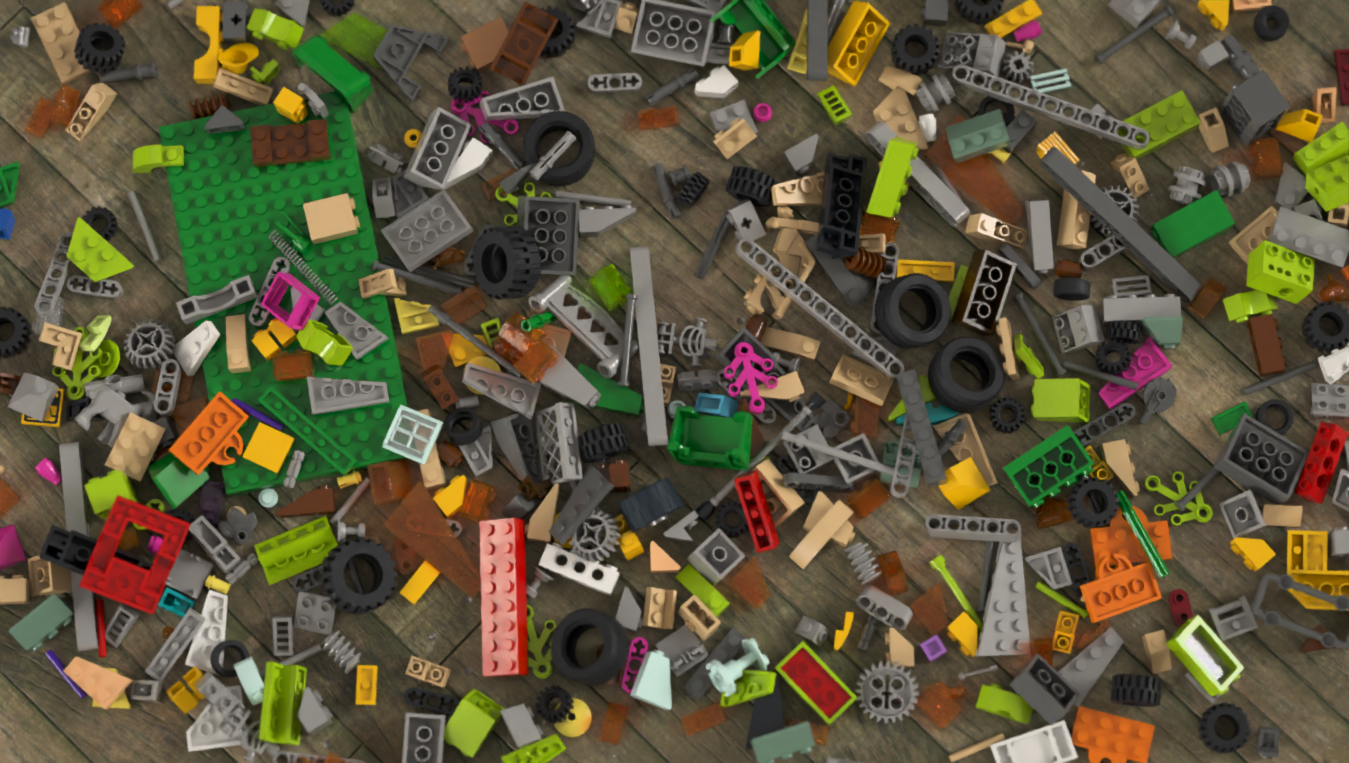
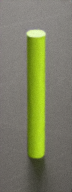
[1035,581,1088,618]

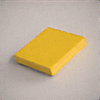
[242,422,295,474]

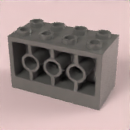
[1219,69,1291,147]

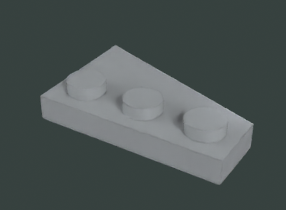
[324,302,389,360]

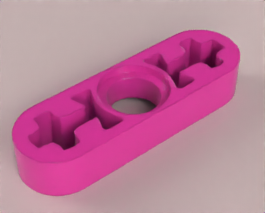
[622,637,648,694]

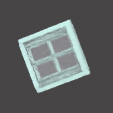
[382,405,443,465]

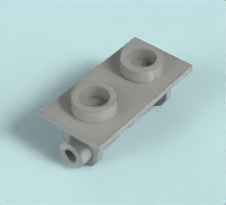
[367,144,408,174]
[677,369,717,392]

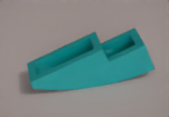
[895,402,958,426]

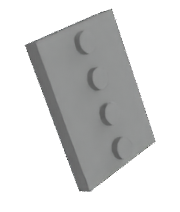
[381,190,473,272]

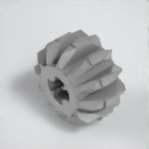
[1002,50,1034,83]

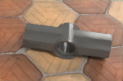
[1221,34,1260,81]

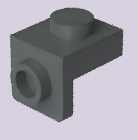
[1256,726,1280,758]

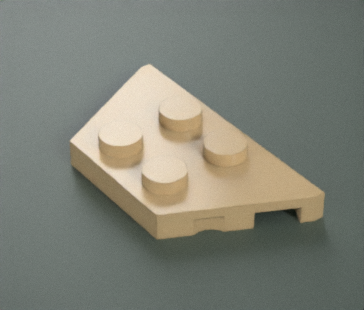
[873,86,928,151]

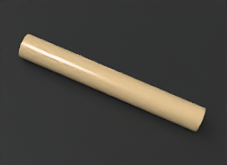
[948,733,1005,763]

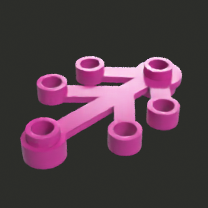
[450,91,519,144]
[724,342,778,414]

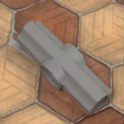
[84,374,145,398]

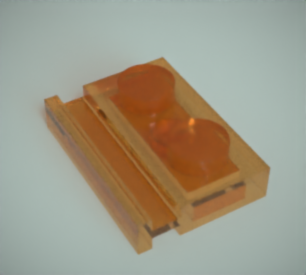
[150,366,195,402]
[915,682,963,730]

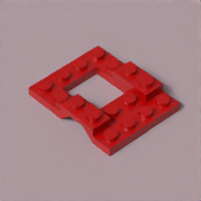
[79,495,191,615]

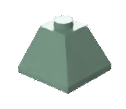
[1139,316,1183,350]

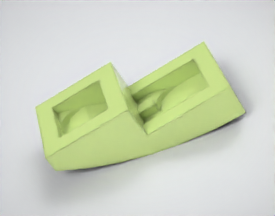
[79,315,112,351]

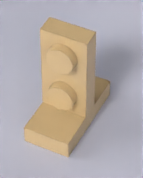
[358,269,407,299]

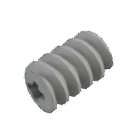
[844,542,882,586]
[320,630,361,674]

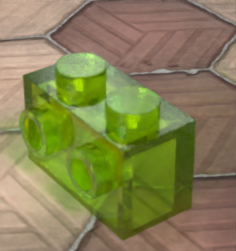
[588,264,633,311]

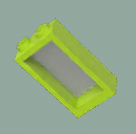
[1166,615,1244,697]

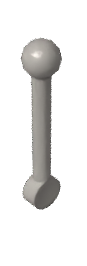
[958,665,998,680]

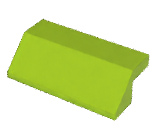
[254,515,338,585]
[259,662,307,746]

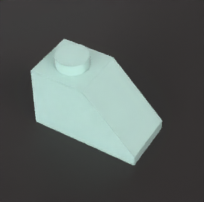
[234,657,265,706]

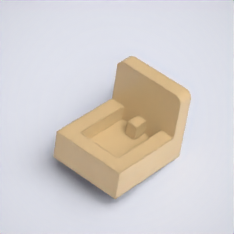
[614,2,640,34]

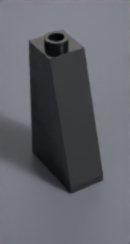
[746,672,784,750]

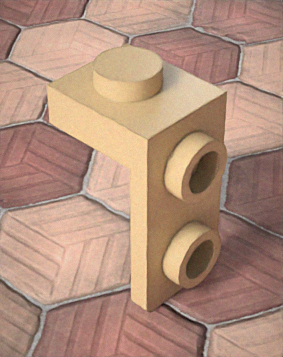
[1110,153,1149,198]

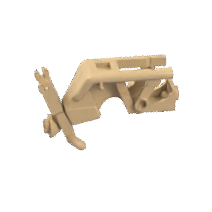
[744,206,819,321]

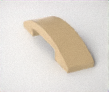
[789,499,854,569]

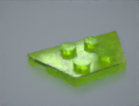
[321,12,387,72]

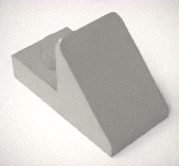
[663,511,699,543]

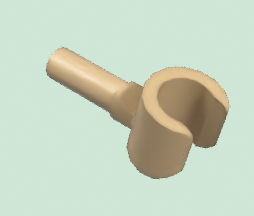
[1006,40,1034,54]

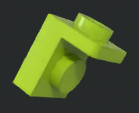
[250,59,281,86]

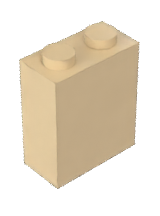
[303,193,360,244]

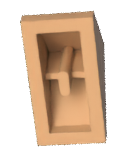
[1312,87,1337,123]
[650,541,681,573]

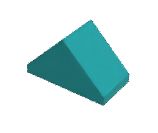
[157,586,196,617]

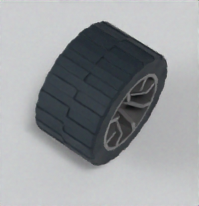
[618,477,683,533]

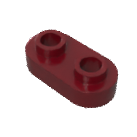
[1168,589,1193,628]

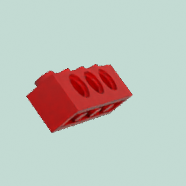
[1294,422,1348,504]
[734,470,780,553]

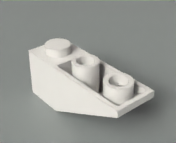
[444,138,493,189]

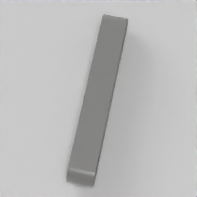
[865,121,970,227]

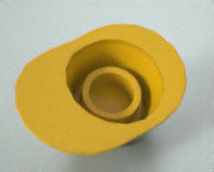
[217,43,259,75]

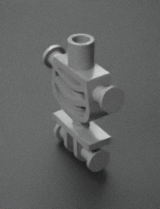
[657,317,717,367]
[218,703,280,763]

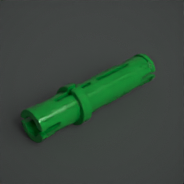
[521,311,558,332]

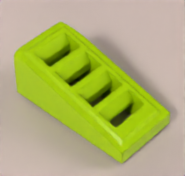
[817,85,852,126]
[480,317,512,360]

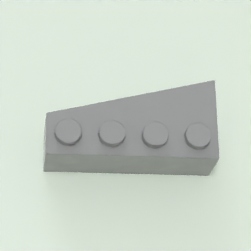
[480,77,565,121]

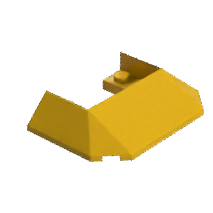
[1287,530,1349,610]

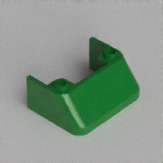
[710,0,795,79]
[292,35,374,113]

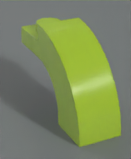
[133,144,184,173]

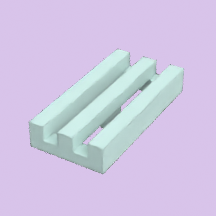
[1030,68,1071,94]

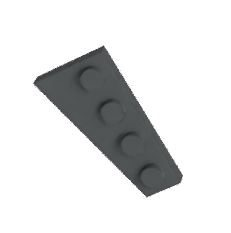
[549,463,614,545]

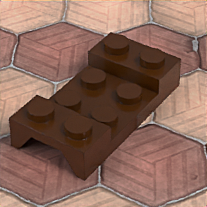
[490,1,559,86]
[250,119,331,167]

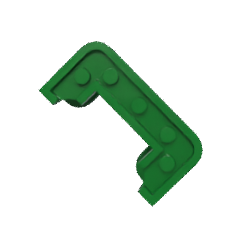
[667,406,753,471]

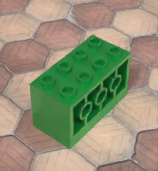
[1003,425,1095,509]

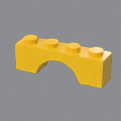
[194,6,224,84]

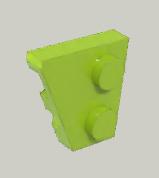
[1014,333,1044,379]

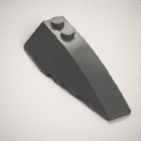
[714,327,815,432]

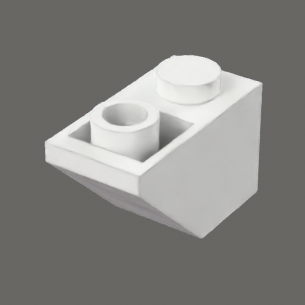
[695,65,738,98]

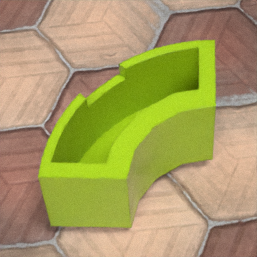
[246,8,304,50]
[1223,290,1278,324]
[296,319,353,366]
[976,683,1033,724]

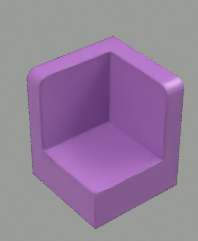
[919,634,947,663]

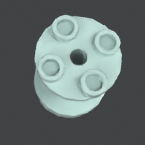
[706,638,770,697]

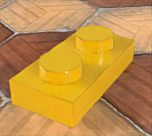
[356,665,378,705]

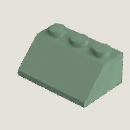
[946,109,1012,163]
[8,593,75,652]
[751,721,815,763]

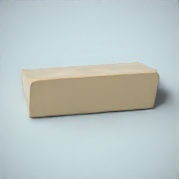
[1261,504,1303,527]

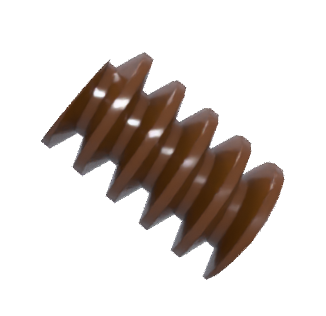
[189,93,230,120]
[845,248,887,278]

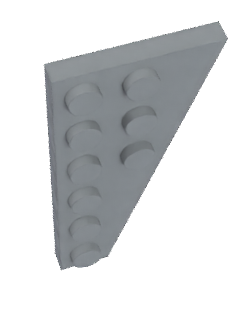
[975,538,1031,657]

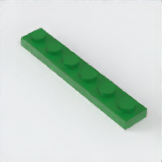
[258,386,358,476]

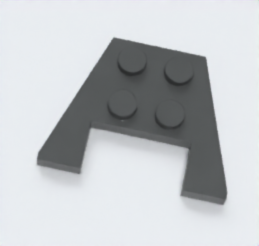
[372,24,449,101]

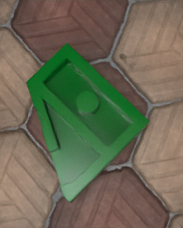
[0,161,20,209]

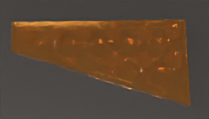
[924,113,1024,225]

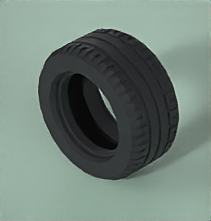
[523,111,595,186]
[875,273,951,349]
[927,337,1005,414]
[551,608,628,686]

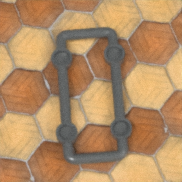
[1251,573,1349,650]

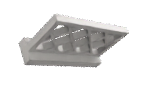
[535,402,583,486]

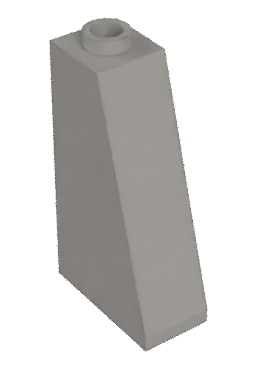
[1025,198,1054,273]
[524,344,602,409]

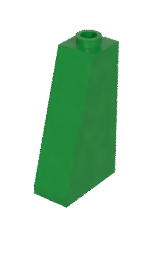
[571,364,645,418]

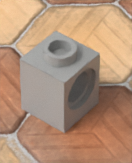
[1197,40,1229,72]

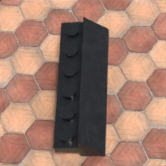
[816,152,867,259]
[39,525,151,575]

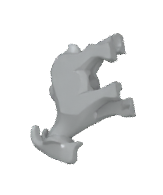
[74,387,158,449]

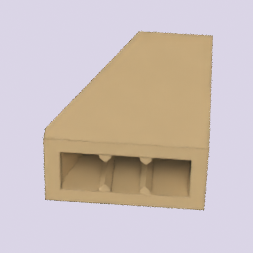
[803,491,855,547]

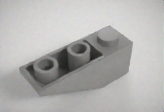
[579,205,636,237]

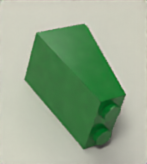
[1150,190,1235,259]

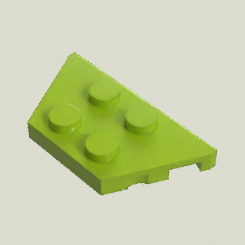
[66,217,135,283]

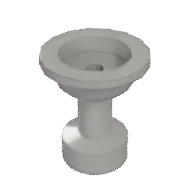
[1164,20,1197,50]
[773,351,802,373]
[337,519,365,542]
[526,565,554,599]

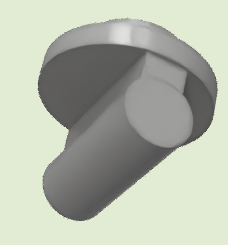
[10,26,30,47]

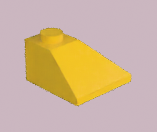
[939,457,991,510]

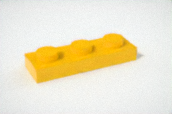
[984,0,1042,39]
[896,259,955,283]

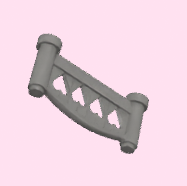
[528,275,639,379]

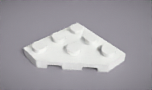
[186,685,248,752]

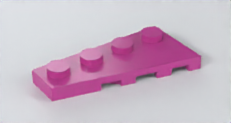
[1098,336,1172,410]

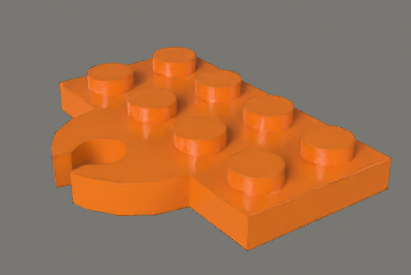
[168,391,249,476]
[1090,506,1173,568]
[1080,554,1162,623]
[1071,706,1155,763]

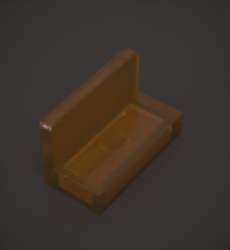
[441,285,486,325]

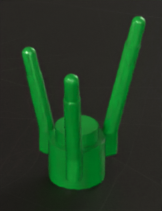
[274,211,311,254]

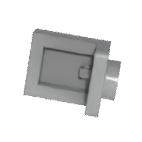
[795,615,829,646]

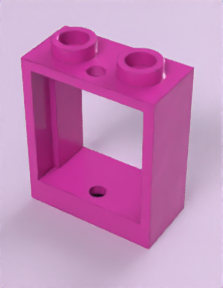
[261,272,320,330]

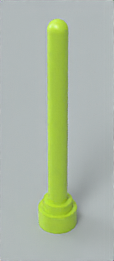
[929,555,983,633]

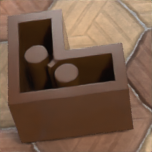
[595,460,631,493]

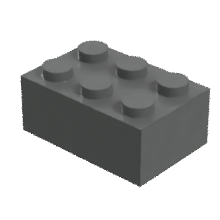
[1009,653,1080,725]

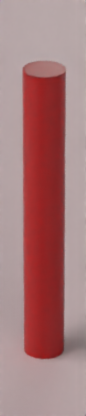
[95,600,107,658]

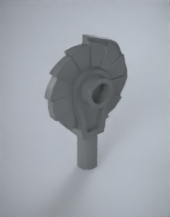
[1139,377,1177,425]

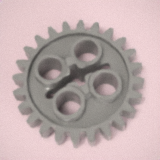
[855,660,919,723]

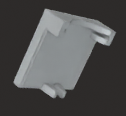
[165,549,214,599]

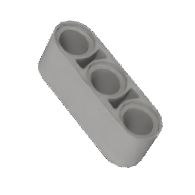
[1078,235,1127,271]
[154,359,182,417]
[856,585,913,631]

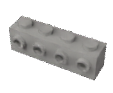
[1101,294,1181,325]

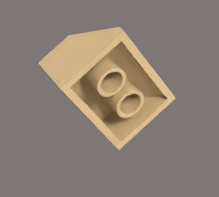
[735,458,805,528]

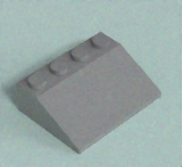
[631,0,717,67]

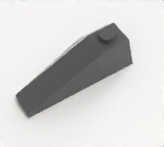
[805,233,875,307]
[491,412,542,484]

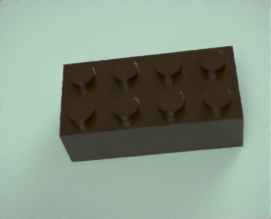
[951,250,1017,336]

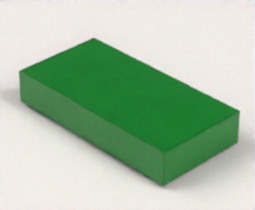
[1211,401,1254,436]

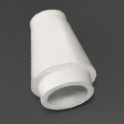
[918,114,937,142]

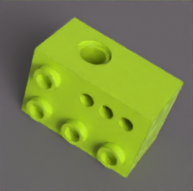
[1246,240,1315,304]
[84,470,141,522]

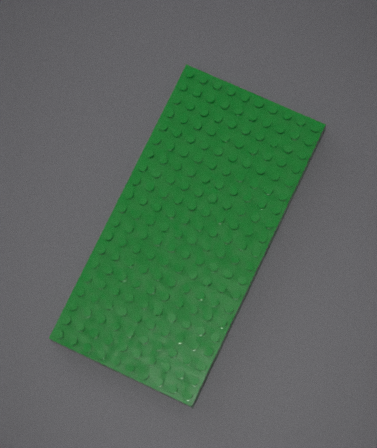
[158,91,417,497]

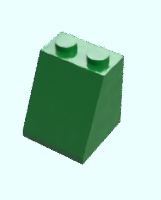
[147,452,210,509]

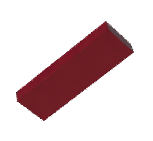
[1334,49,1349,106]

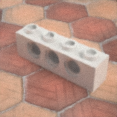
[539,543,620,596]

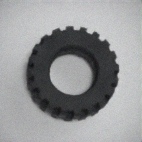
[472,226,541,300]
[320,538,398,614]

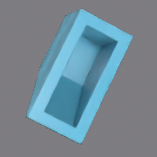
[694,393,739,418]

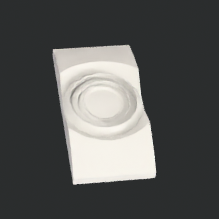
[990,720,1078,763]

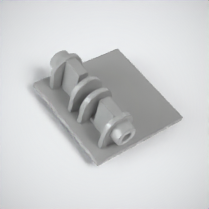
[1310,383,1349,420]
[293,591,338,635]
[655,625,709,677]

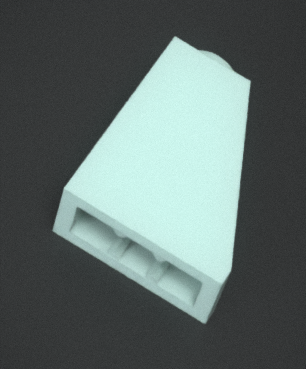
[630,649,672,710]

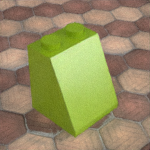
[1031,378,1091,423]
[444,688,505,758]

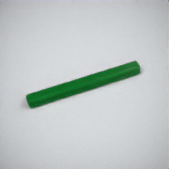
[1116,490,1169,578]

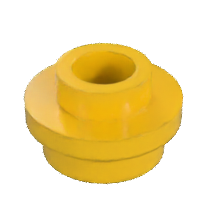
[404,129,422,148]

